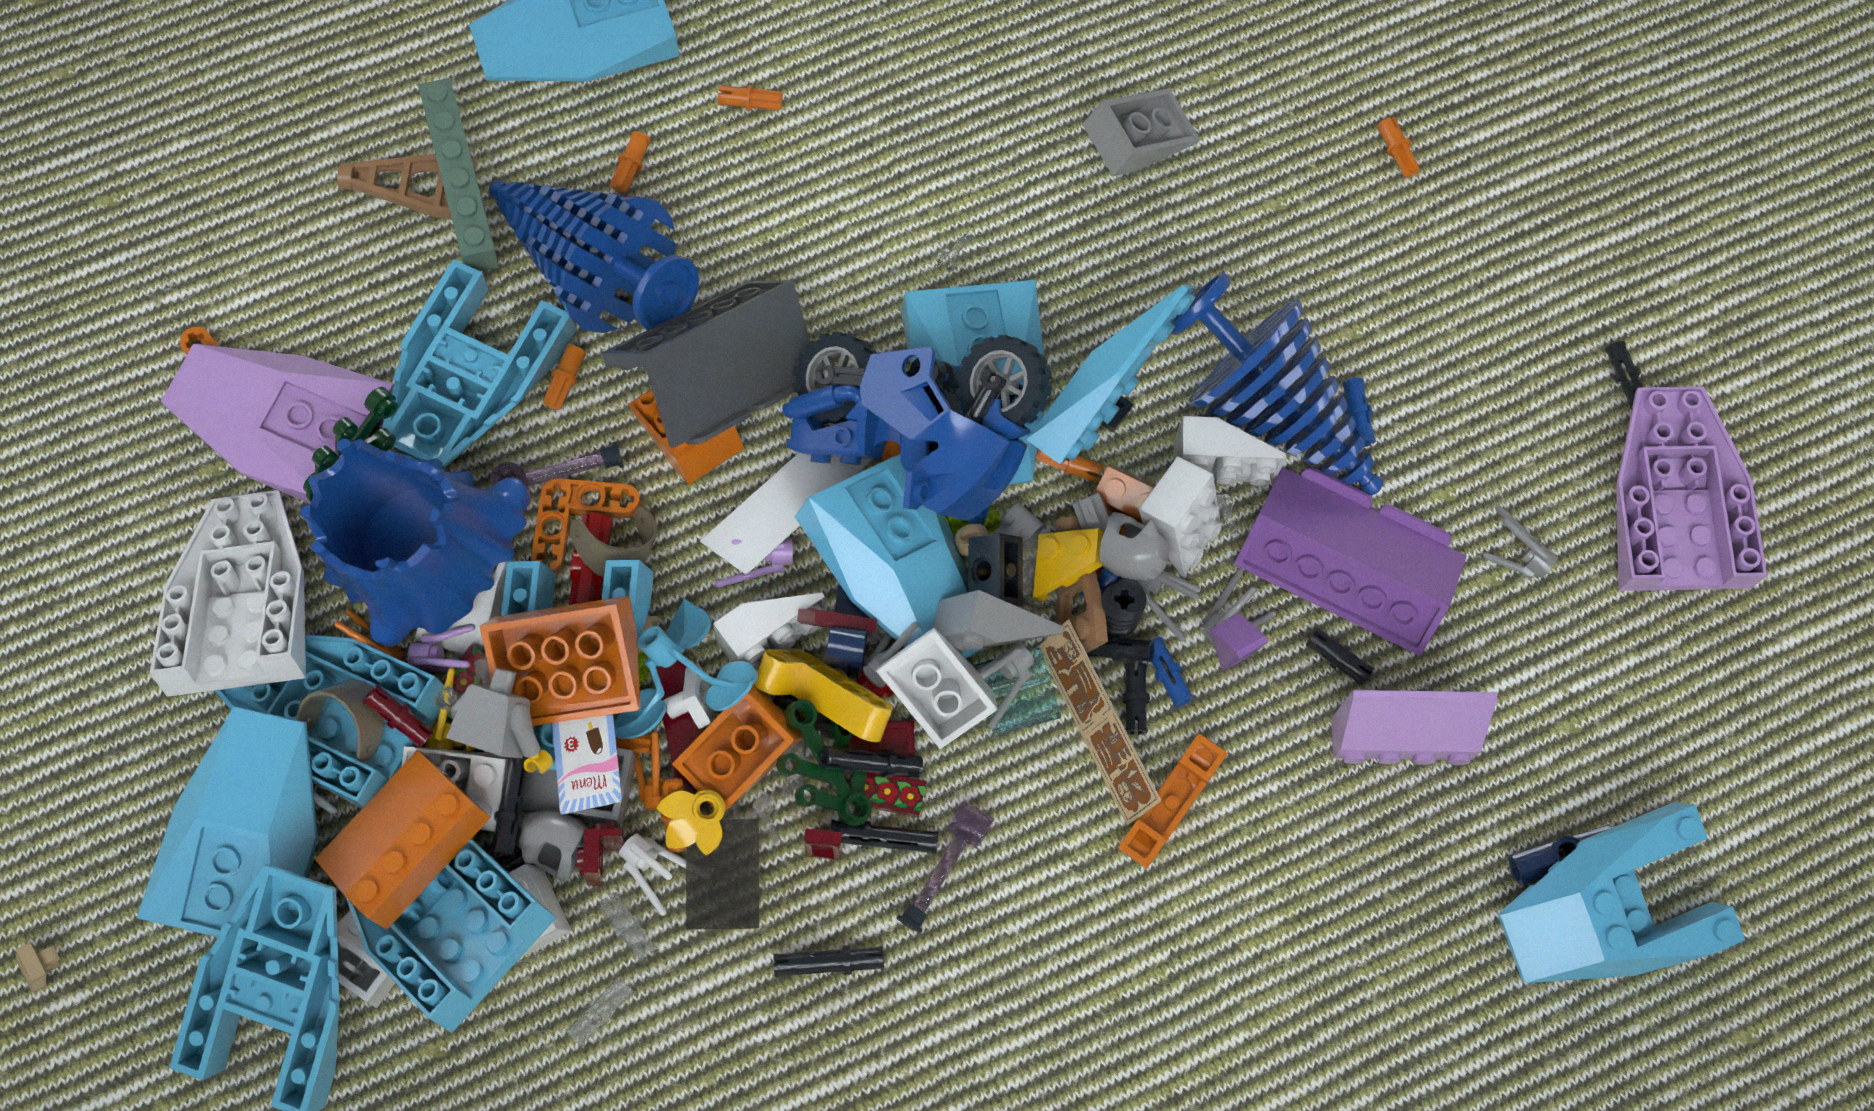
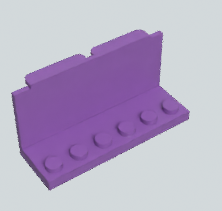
[1234,467,1467,656]

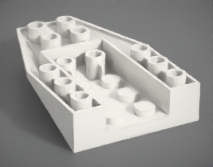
[150,490,306,697]

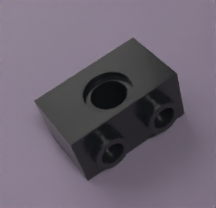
[968,533,1023,607]

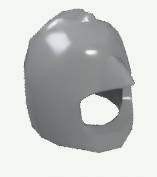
[1100,512,1169,581]
[518,810,590,882]

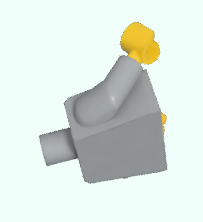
[446,668,553,774]

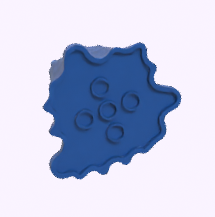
[300,439,530,647]

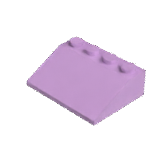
[1331,690,1498,765]

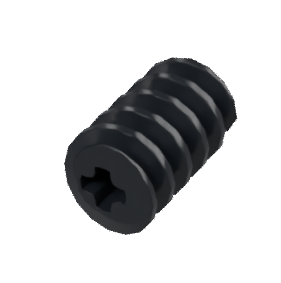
[1101,578,1147,638]

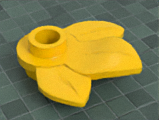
[656,790,725,855]

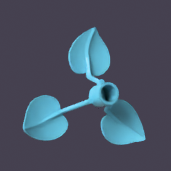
[614,599,758,739]

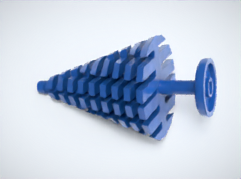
[489,180,700,333]
[1171,271,1383,495]

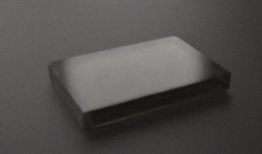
[686,819,760,930]

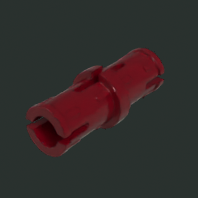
[362,684,434,748]

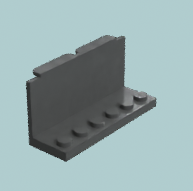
[602,280,810,448]

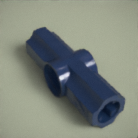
[1508,824,1611,886]

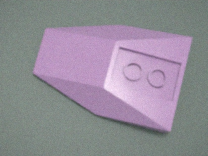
[161,344,393,504]
[1616,387,1767,591]

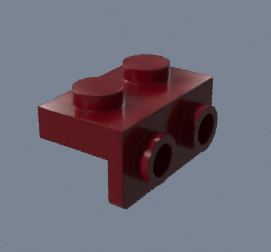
[577,823,625,886]

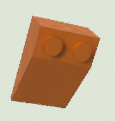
[672,686,803,813]

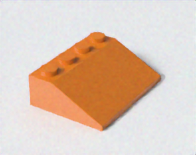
[480,596,641,726]
[315,750,491,930]

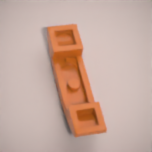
[1117,733,1228,869]

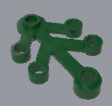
[303,387,398,502]
[776,699,871,826]

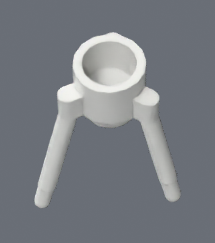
[619,833,711,916]

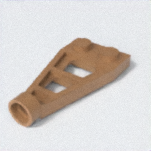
[337,154,477,219]
[1055,516,1108,653]

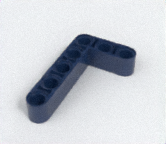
[826,584,870,671]

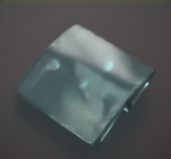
[974,647,1061,736]

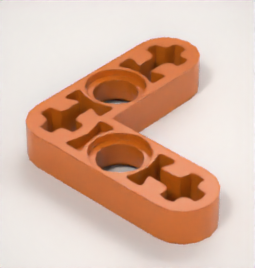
[531,478,641,575]

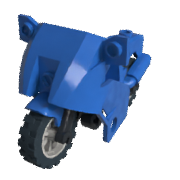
[782,332,1052,526]

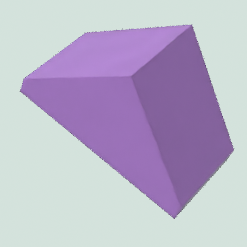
[1210,613,1269,671]

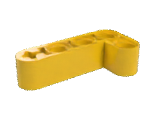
[753,649,893,742]

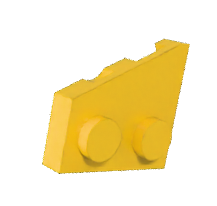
[1033,528,1105,602]

